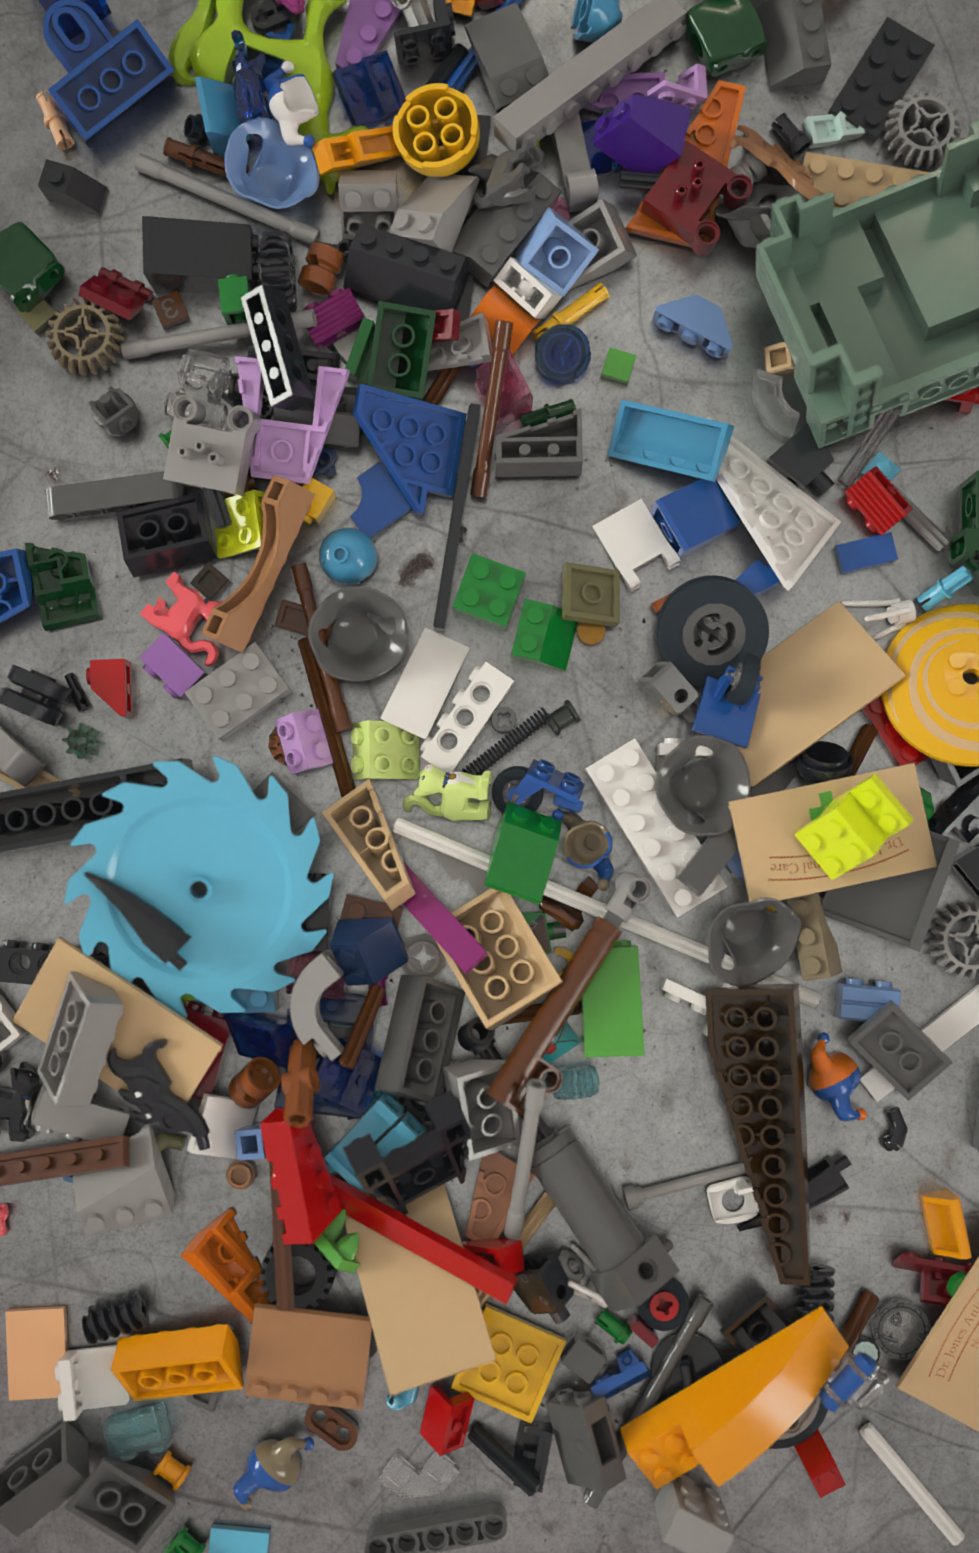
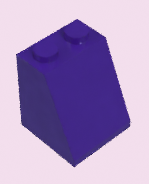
[592,94,691,174]

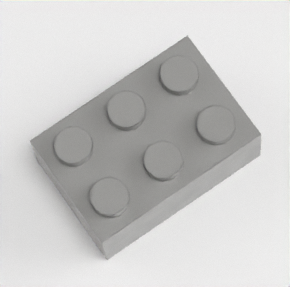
[184,642,292,742]
[654,1474,735,1553]

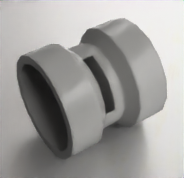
[730,153,767,194]

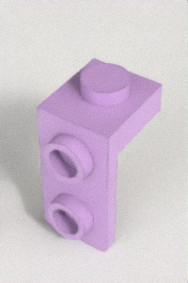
[647,63,708,110]

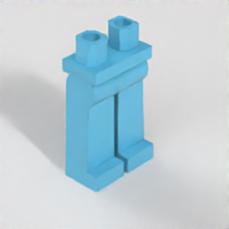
[324,1093,427,1193]

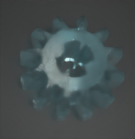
[553,1064,600,1100]

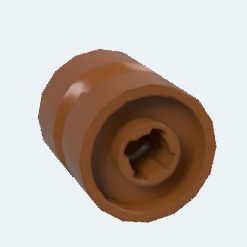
[298,242,345,297]
[229,1057,281,1109]

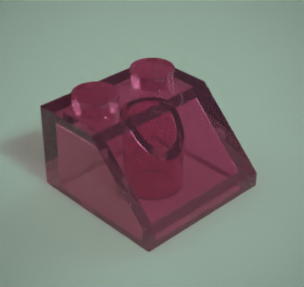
[474,349,533,428]

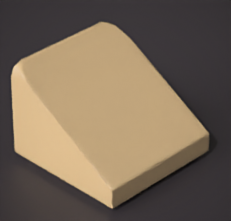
[764,342,795,376]

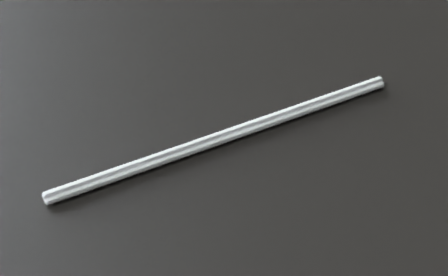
[393,818,821,1008]

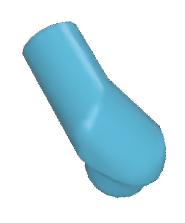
[386,1387,419,1410]

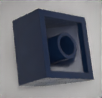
[330,917,409,985]

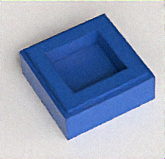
[553,794,584,813]

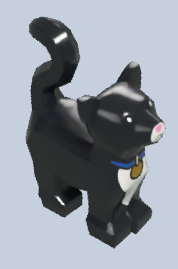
[0,1055,42,1142]

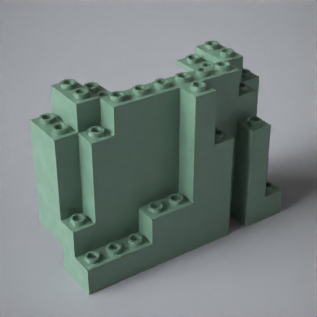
[756,119,979,449]

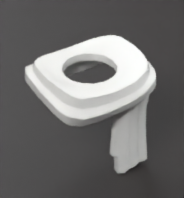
[707,1176,759,1224]

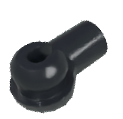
[882,1107,908,1152]

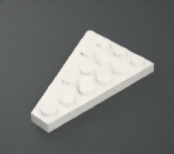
[706,417,841,591]

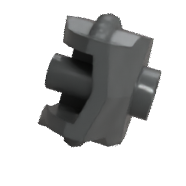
[88,386,139,436]

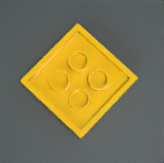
[451,1303,566,1424]

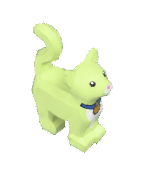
[403,764,491,821]

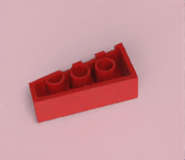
[260,1108,342,1245]

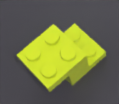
[795,773,914,880]

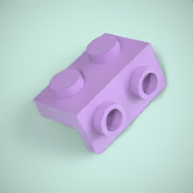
[275,709,333,775]

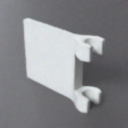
[592,499,681,593]

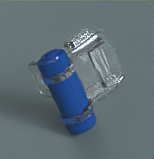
[818,1351,890,1412]

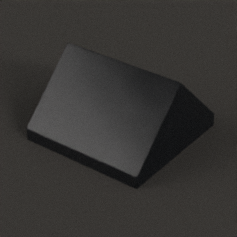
[720,1291,792,1355]

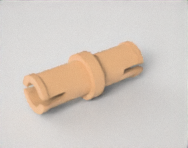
[36,90,74,150]

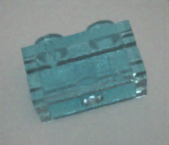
[102,1402,173,1461]

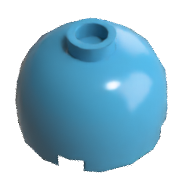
[572,0,623,43]
[319,528,377,585]

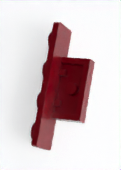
[893,1252,974,1306]

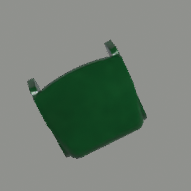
[685,0,768,77]
[0,222,65,313]

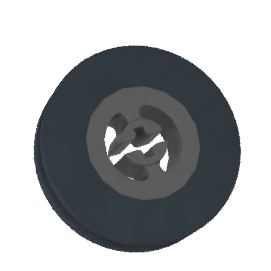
[656,575,769,687]

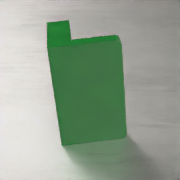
[345,317,375,385]

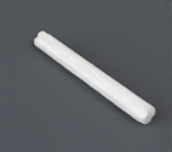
[859,1422,965,1546]

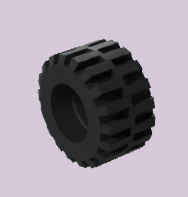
[260,1243,337,1309]

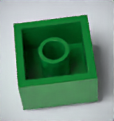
[452,553,526,631]

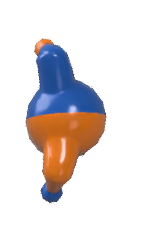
[808,1032,867,1122]

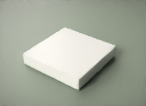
[187,1093,258,1159]

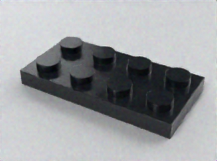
[828,17,935,143]

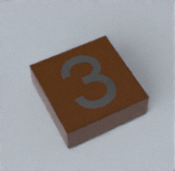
[152,290,190,330]

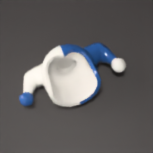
[264,60,319,148]

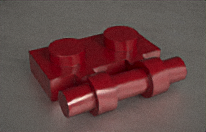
[79,267,154,320]

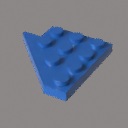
[353,384,467,515]

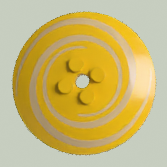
[881,604,979,767]

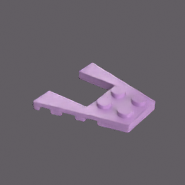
[235,356,350,484]

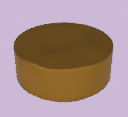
[577,622,606,646]

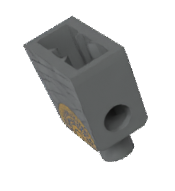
[638,661,699,723]

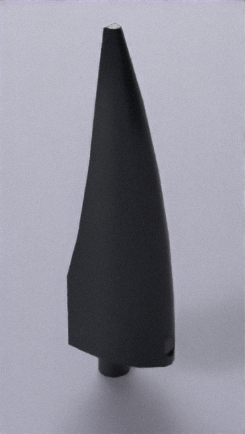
[84,871,191,971]
[737,1155,852,1231]

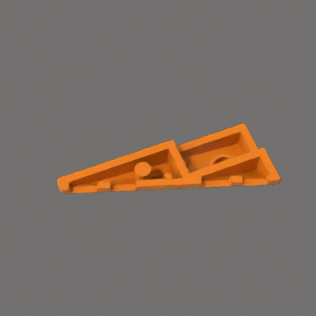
[180,1208,275,1323]

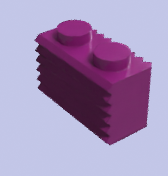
[303,287,365,351]

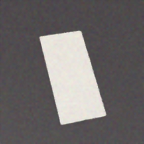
[381,628,470,739]

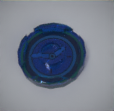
[535,324,591,382]

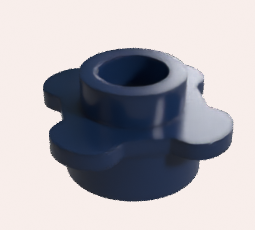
[313,448,337,477]

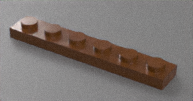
[0,1135,130,1186]

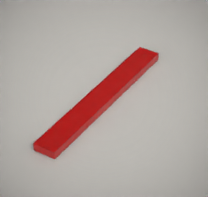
[330,1174,518,1305]

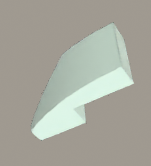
[803,111,865,149]

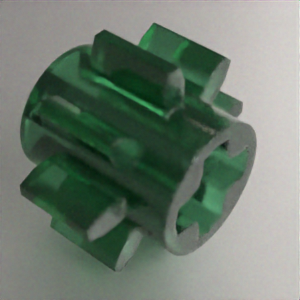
[62,723,101,759]

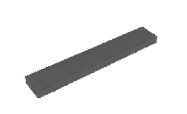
[676,761,799,897]

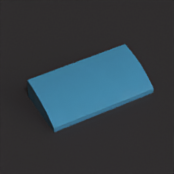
[607,399,734,482]

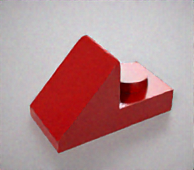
[794,1429,846,1498]

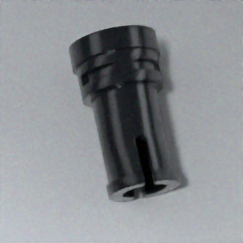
[771,113,812,158]

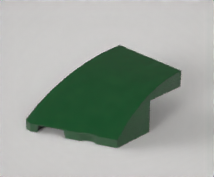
[25,543,102,631]

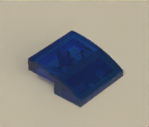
[331,50,406,127]
[314,1036,382,1115]

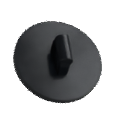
[651,1334,724,1400]

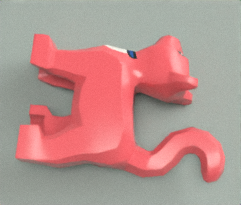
[140,572,224,667]

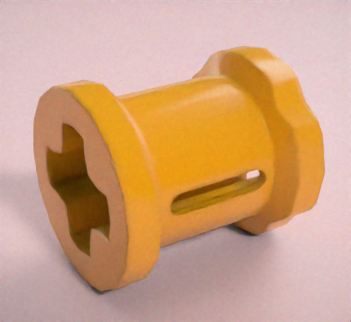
[152,1450,192,1491]

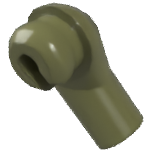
[154,1131,186,1152]

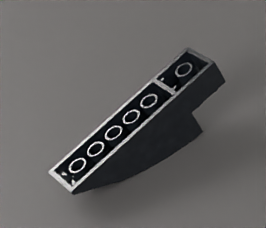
[0,758,194,854]

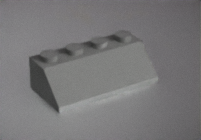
[37,971,124,1106]

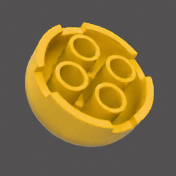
[393,83,480,178]

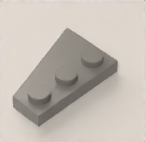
[428,312,493,371]

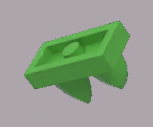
[314,1209,360,1273]

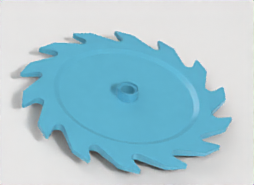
[64,755,334,1018]

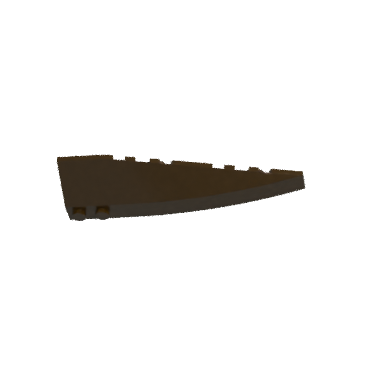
[705,984,811,1286]

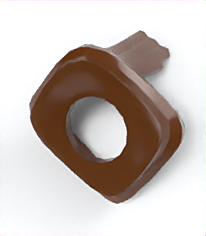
[539,876,598,931]

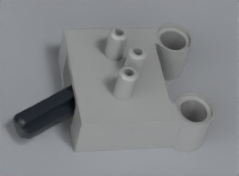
[163,395,261,529]

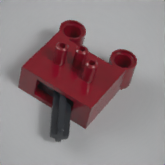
[619,140,753,256]

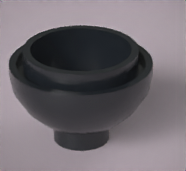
[795,741,854,785]

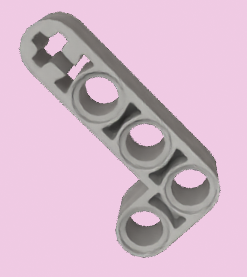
[551,112,599,213]
[0,725,45,787]

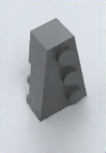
[496,408,583,477]

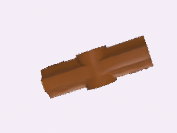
[281,1039,320,1128]

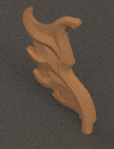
[730,125,824,200]

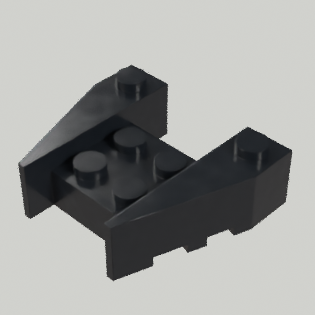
[343,1090,472,1215]

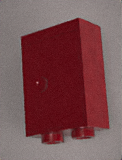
[183,1001,237,1099]

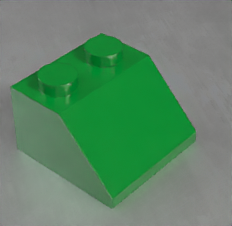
[511,598,578,672]

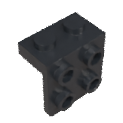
[394,0,455,65]

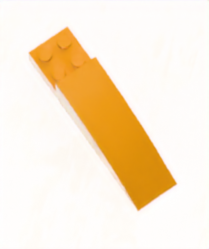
[620,1306,849,1490]

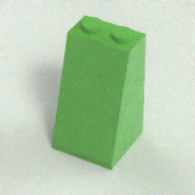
[580,940,645,1058]

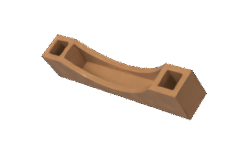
[201,475,315,653]

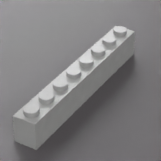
[494,0,687,151]

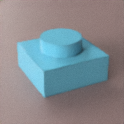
[859,451,901,482]

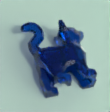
[231,30,273,136]

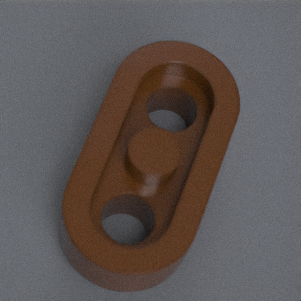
[305,1404,358,1451]

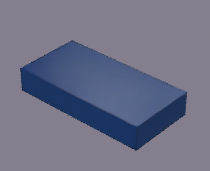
[834,532,898,574]

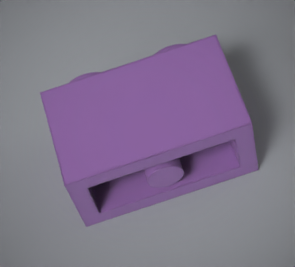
[139,633,208,700]

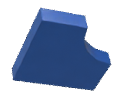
[350,461,412,539]

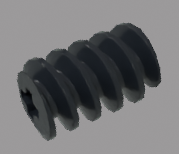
[796,1264,835,1322]
[82,1291,149,1345]

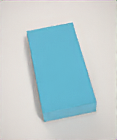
[208,1524,271,1553]

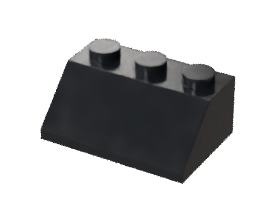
[116,492,217,578]

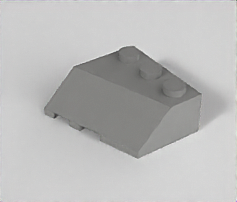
[73,1124,175,1236]

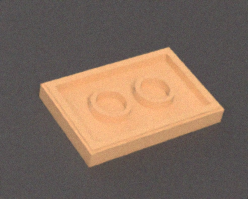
[5,1306,68,1401]

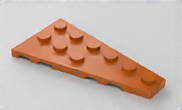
[625,80,746,248]

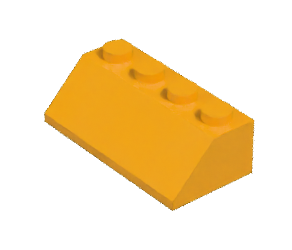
[111,1324,244,1401]

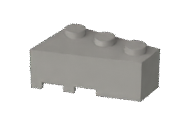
[31,1082,130,1141]

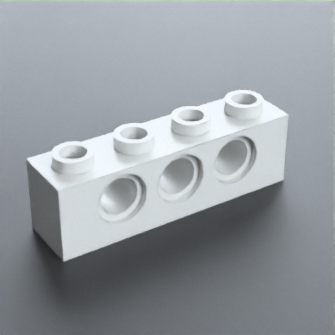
[420,662,514,772]

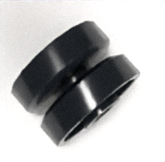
[0,664,73,727]

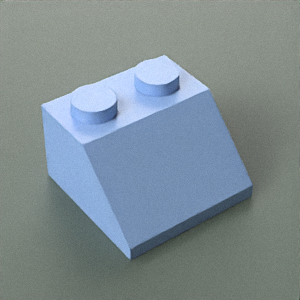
[515,207,599,296]

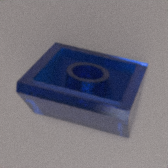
[224,1012,296,1068]

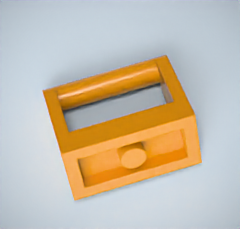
[920,1189,972,1259]

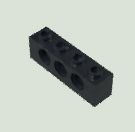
[241,285,315,411]
[0,940,111,985]

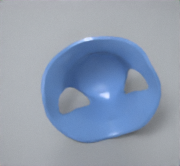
[224,118,319,209]

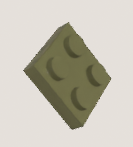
[562,562,620,627]

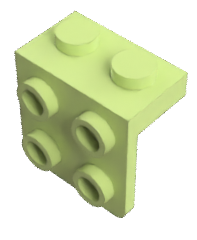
[351,720,420,780]

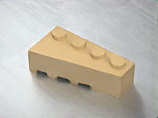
[322,779,416,911]

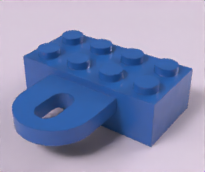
[43,0,175,143]

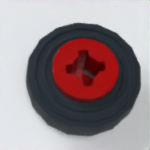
[638,1278,690,1331]

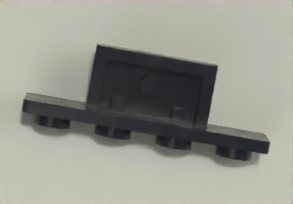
[927,774,979,843]

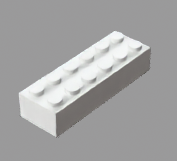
[584,738,727,917]

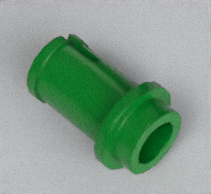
[594,1308,633,1345]

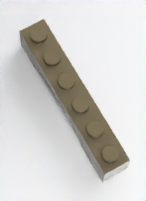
[787,893,843,981]

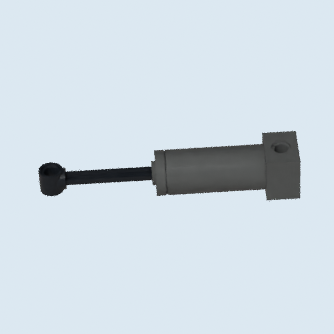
[457,1016,680,1312]

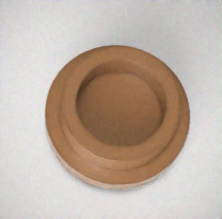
[226,1160,256,1189]

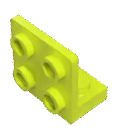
[213,490,265,559]

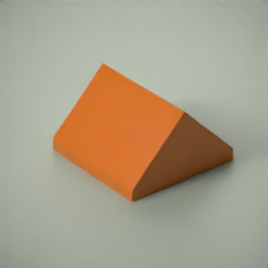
[470,284,541,361]

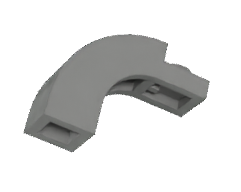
[290,950,344,1061]

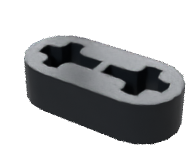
[250,0,302,36]

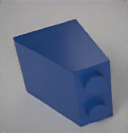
[650,479,741,560]

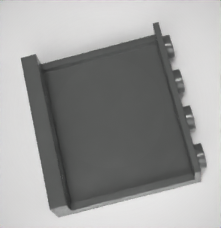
[819,831,961,952]

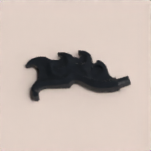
[107,1038,210,1151]

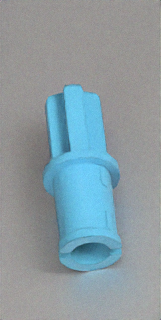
[917,566,973,611]

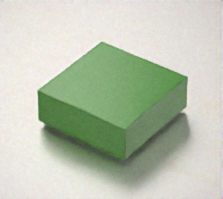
[601,347,636,385]

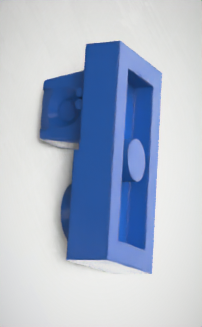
[591,1349,652,1400]

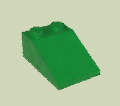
[484,802,562,905]

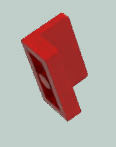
[420,1385,475,1456]

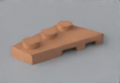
[465,1152,535,1240]

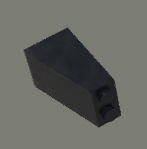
[142,216,261,294]

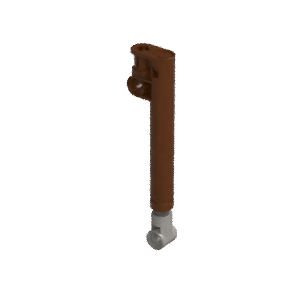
[486,872,652,1117]

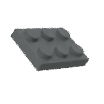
[847,1000,952,1101]

